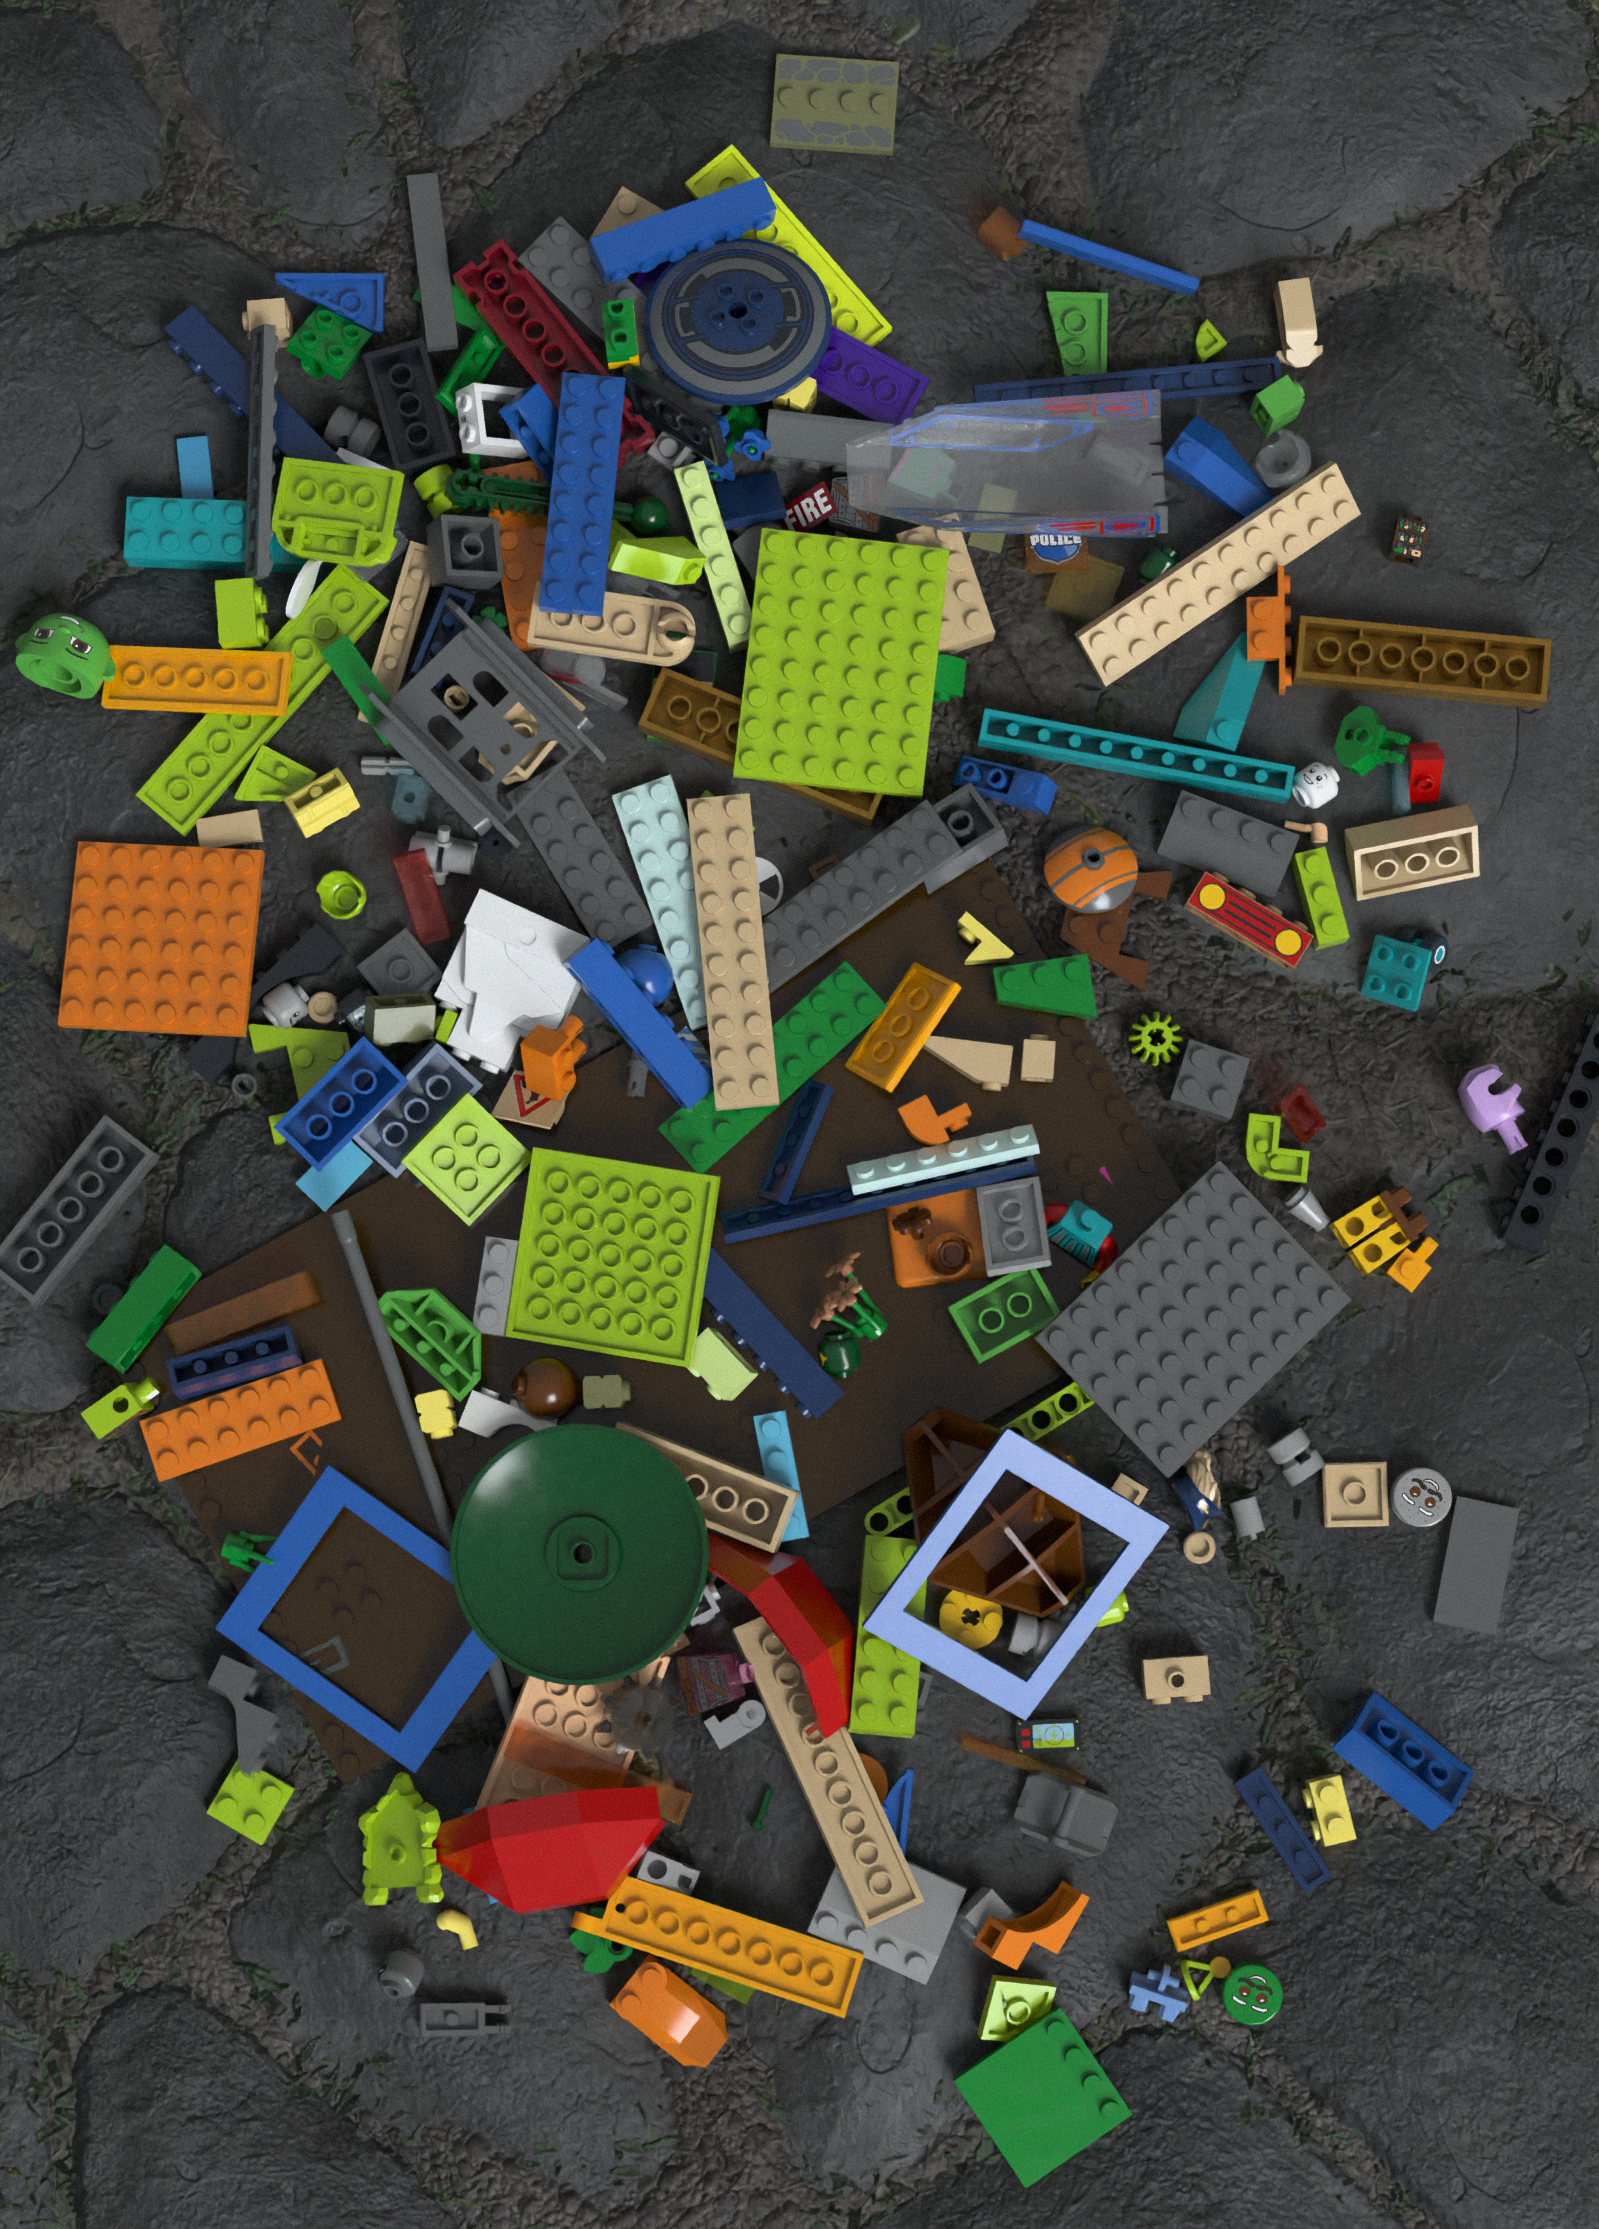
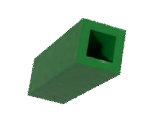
[320,635,391,748]

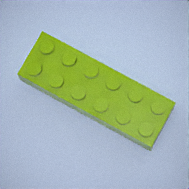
[847,1535,927,1738]

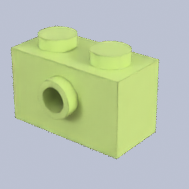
[687,1327,759,1401]

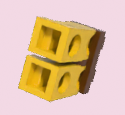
[1329,1186,1429,1276]

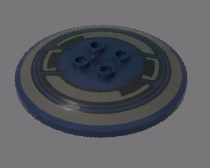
[644,238,832,406]

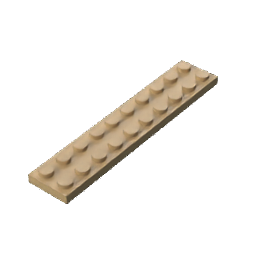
[1074,460,1361,687]
[687,793,780,1111]
[731,1616,925,1929]

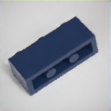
[410,585,475,690]

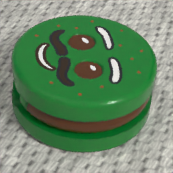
[1220,1962,1283,2025]

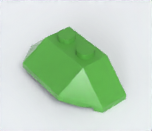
[378,1288,481,1402]

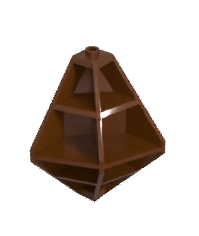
[902,1406,1086,1618]

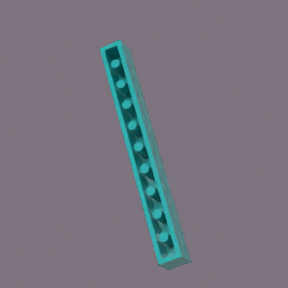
[977,708,1295,804]

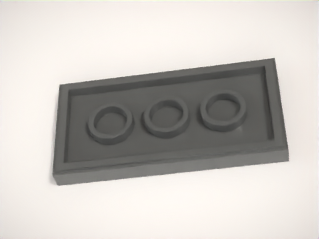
[1431,1496,1520,1635]

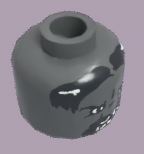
[378,1948,425,1998]

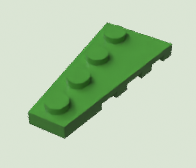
[1045,291,1108,417]

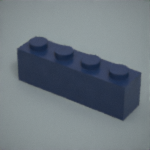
[165,1325,303,1401]

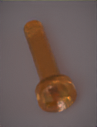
[1032,1490,1046,1523]

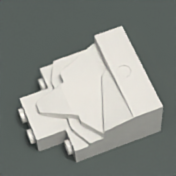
[434,888,589,1074]

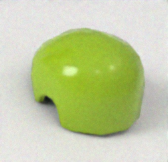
[316,870,366,920]

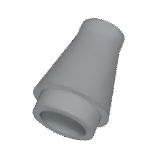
[1284,1185,1331,1232]

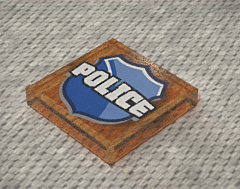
[1022,509,1089,574]

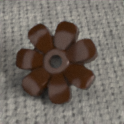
[892,1206,933,1240]

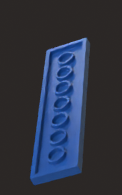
[539,372,626,617]

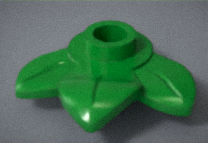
[570,1907,633,1974]

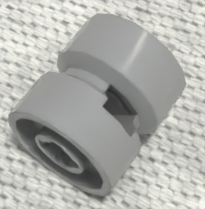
[1266,1427,1326,1487]
[1008,1611,1063,1660]

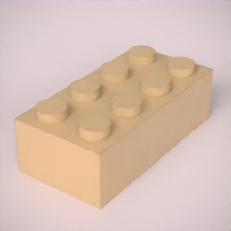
[895,515,995,655]

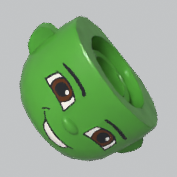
[15,613,116,699]

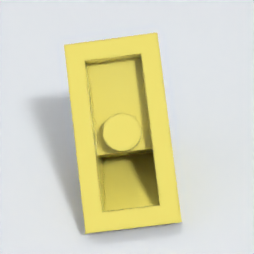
[957,911,1014,965]

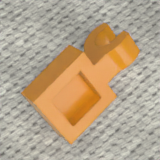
[1386,1236,1439,1293]

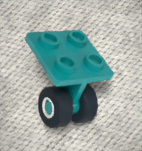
[1361,926,1449,1011]

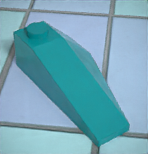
[1172,632,1266,755]

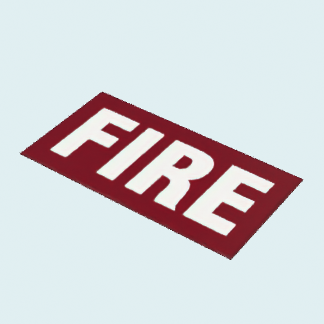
[779,481,838,533]

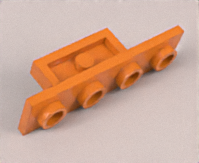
[1246,566,1292,695]

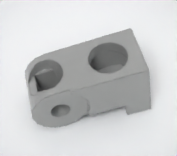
[704,1699,766,1750]
[634,1847,701,1896]

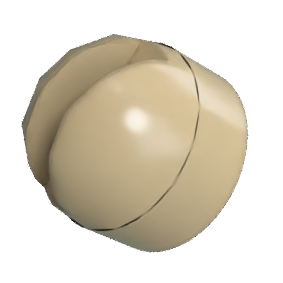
[443,686,469,713]

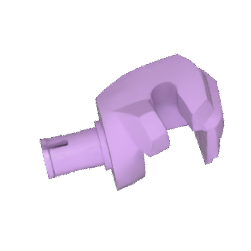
[1457,1064,1528,1155]

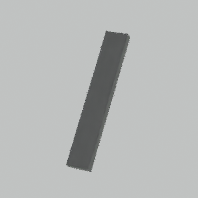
[406,173,458,352]

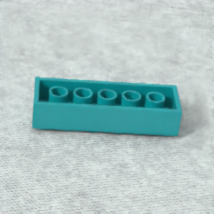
[123,496,308,573]

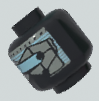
[333,985,375,1032]

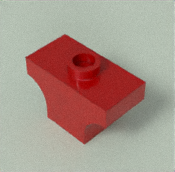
[1403,742,1444,803]

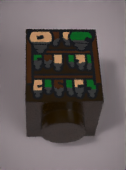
[1386,515,1429,566]

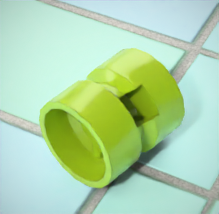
[414,464,465,519]

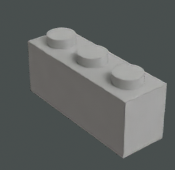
[473,1236,519,1337]

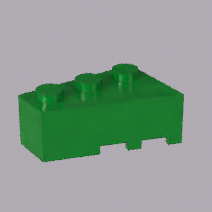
[991,954,1097,1021]

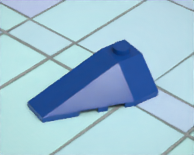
[1161,415,1274,520]

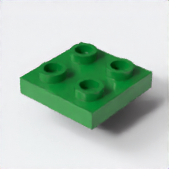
[286,304,372,381]

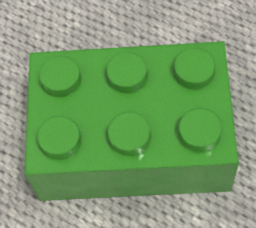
[947,1268,1060,1365]

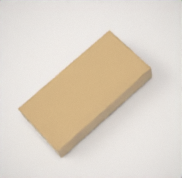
[196,809,264,848]

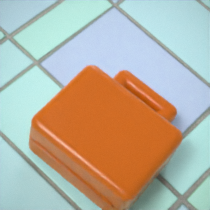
[886,1180,1009,1288]

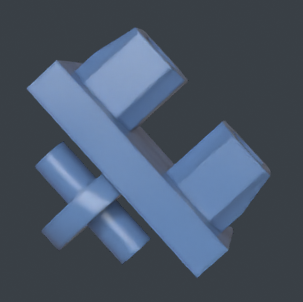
[1129,1964,1188,2022]

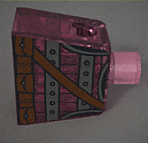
[675,1651,755,1717]

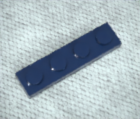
[757,1079,835,1206]
[1233,1765,1332,1893]

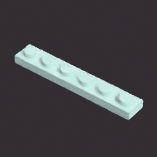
[847,1124,1040,1195]

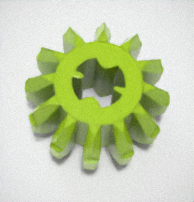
[1128,1012,1183,1066]

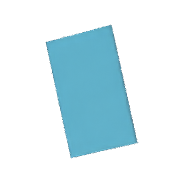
[296,1141,373,1212]

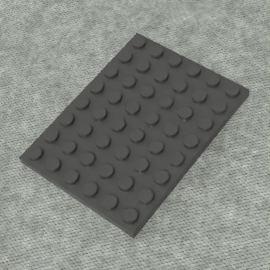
[1034,1160,1352,1478]

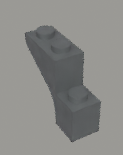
[208,1655,282,1779]

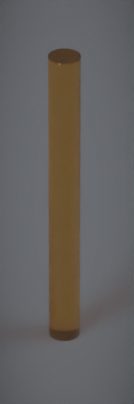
[961,1736,1087,1786]

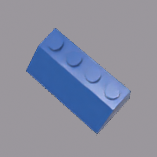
[274,1036,409,1172]
[1332,1691,1475,1831]

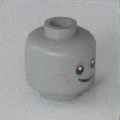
[261,982,309,1029]

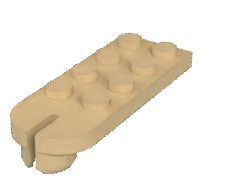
[527,581,696,666]

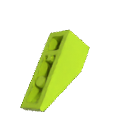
[608,536,707,585]

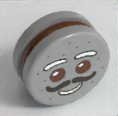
[1389,1467,1452,1527]

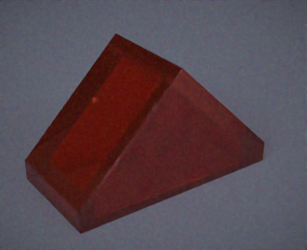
[1271,1083,1327,1145]

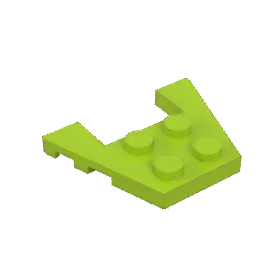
[248,1024,351,1145]

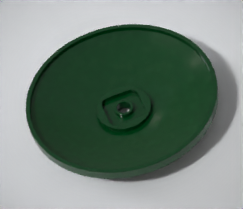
[450,1423,710,1686]

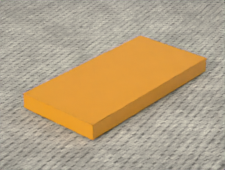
[845,962,962,1093]

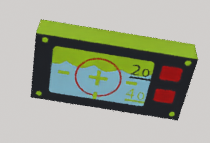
[1016,1718,1082,1754]

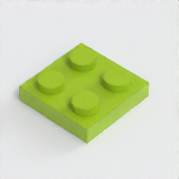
[206,1759,296,1846]

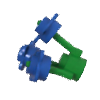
[702,405,771,482]

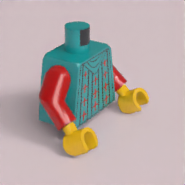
[1044,1200,1118,1289]

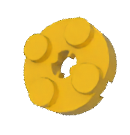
[939,1590,1003,1649]

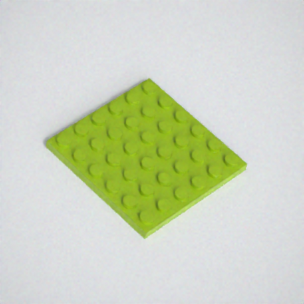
[505,1147,721,1368]

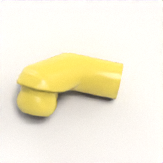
[436,1909,478,1950]

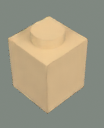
[1020,1034,1056,1083]

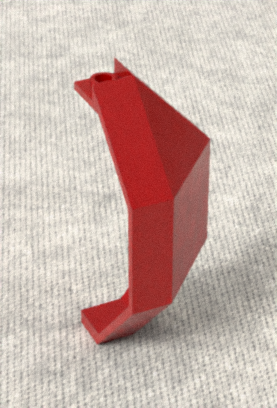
[708,1533,857,1739]
[432,1786,667,1915]

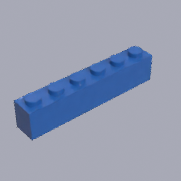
[588,176,777,284]
[561,938,714,1109]

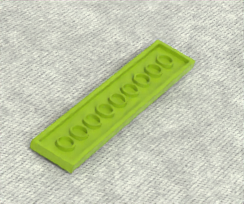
[136,564,390,837]

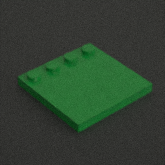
[952,2005,1133,2188]

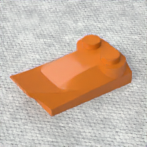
[609,1953,729,2068]

